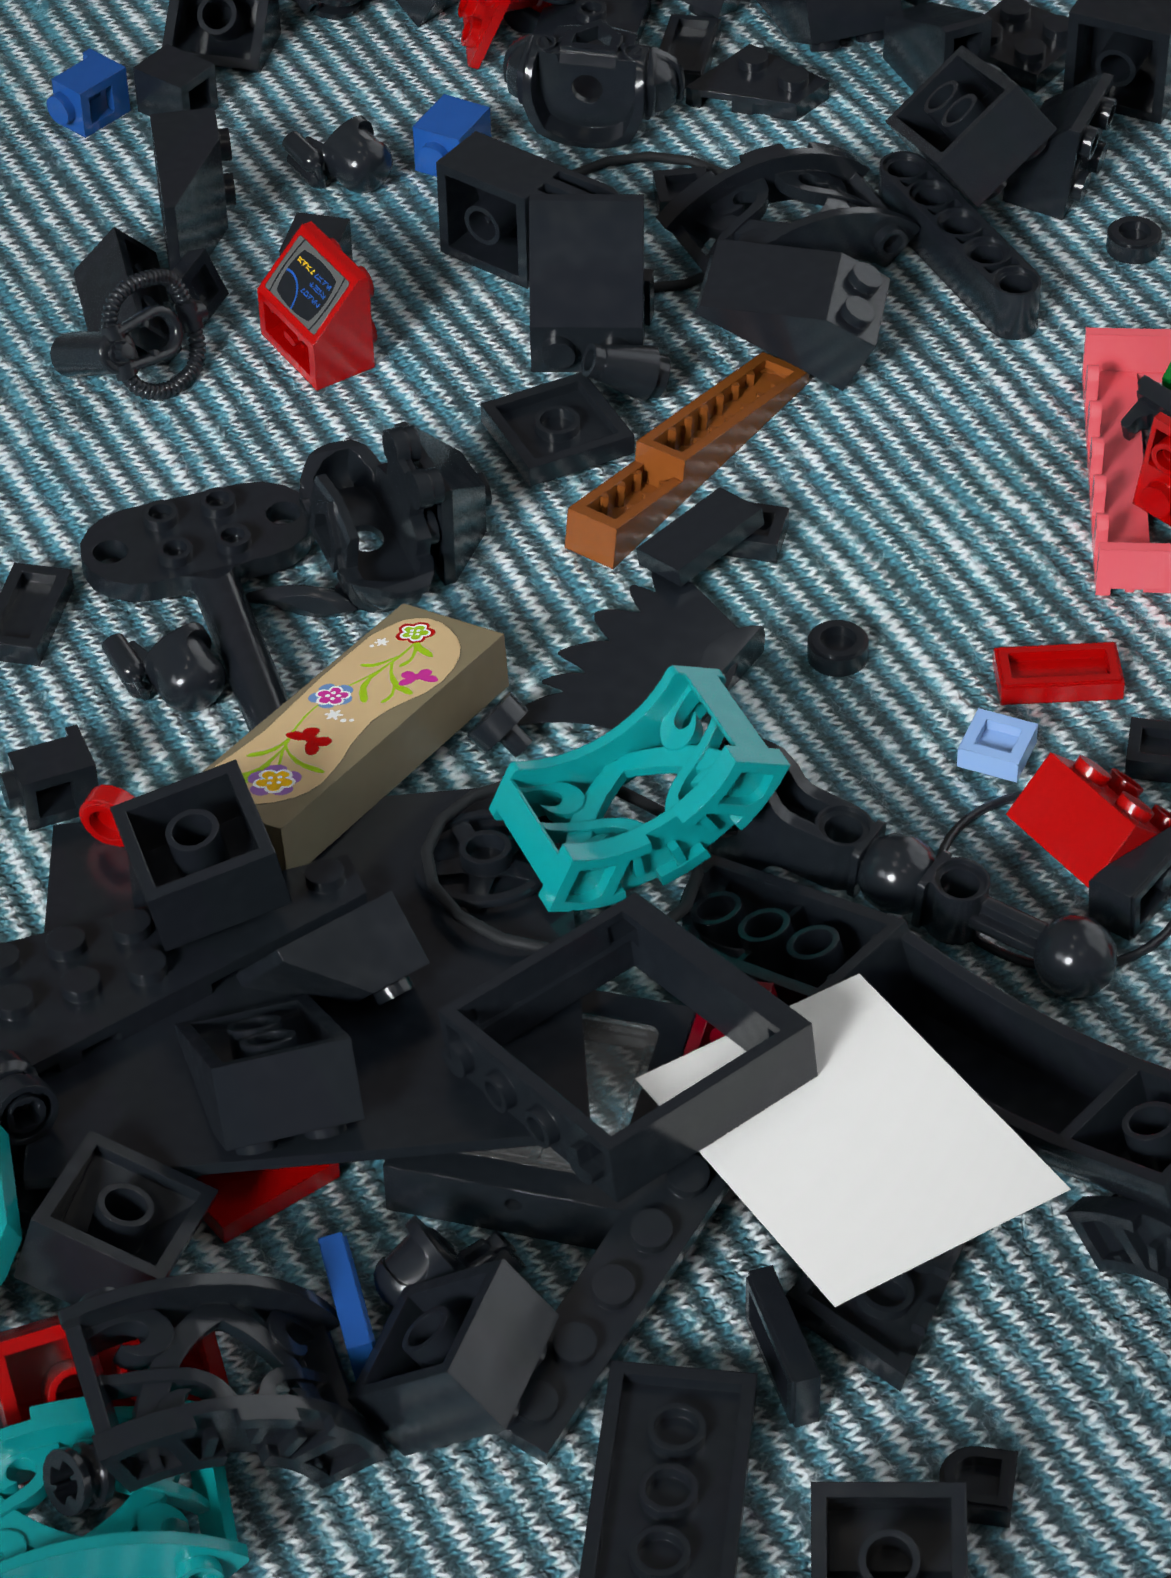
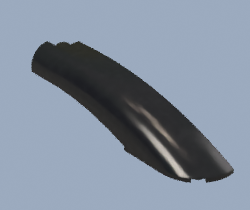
[679,854,1171,1215]

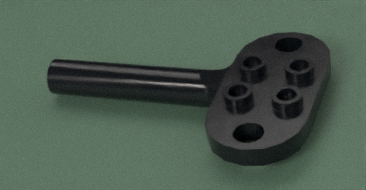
[80,481,315,732]

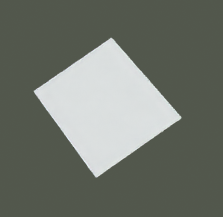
[635,974,1071,1307]

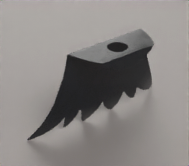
[517,571,765,729]

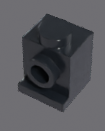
[0,724,99,831]

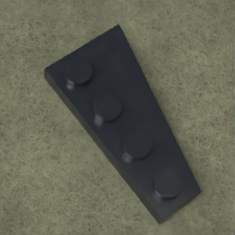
[786,1242,966,1391]

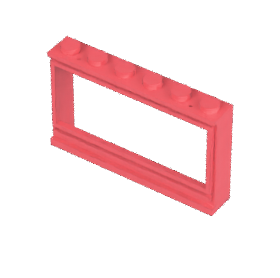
[1082,327,1171,596]

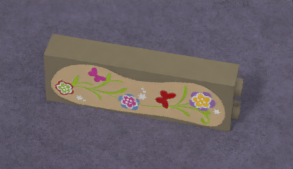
[203,603,509,871]

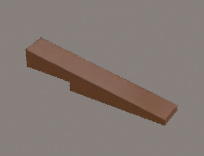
[565,352,810,569]

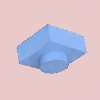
[957,708,1038,783]

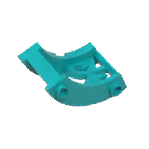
[489,665,791,912]
[0,1397,250,1578]

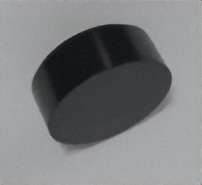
[1106,216,1162,264]
[807,620,869,677]

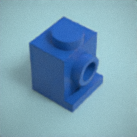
[46,49,131,138]

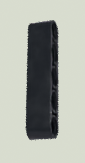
[878,151,1041,340]

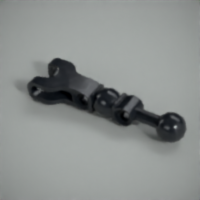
[707,737,1118,998]

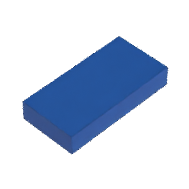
[317,1232,376,1381]

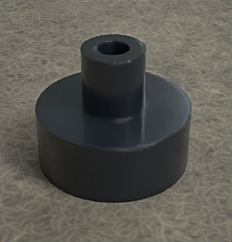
[467,692,533,758]

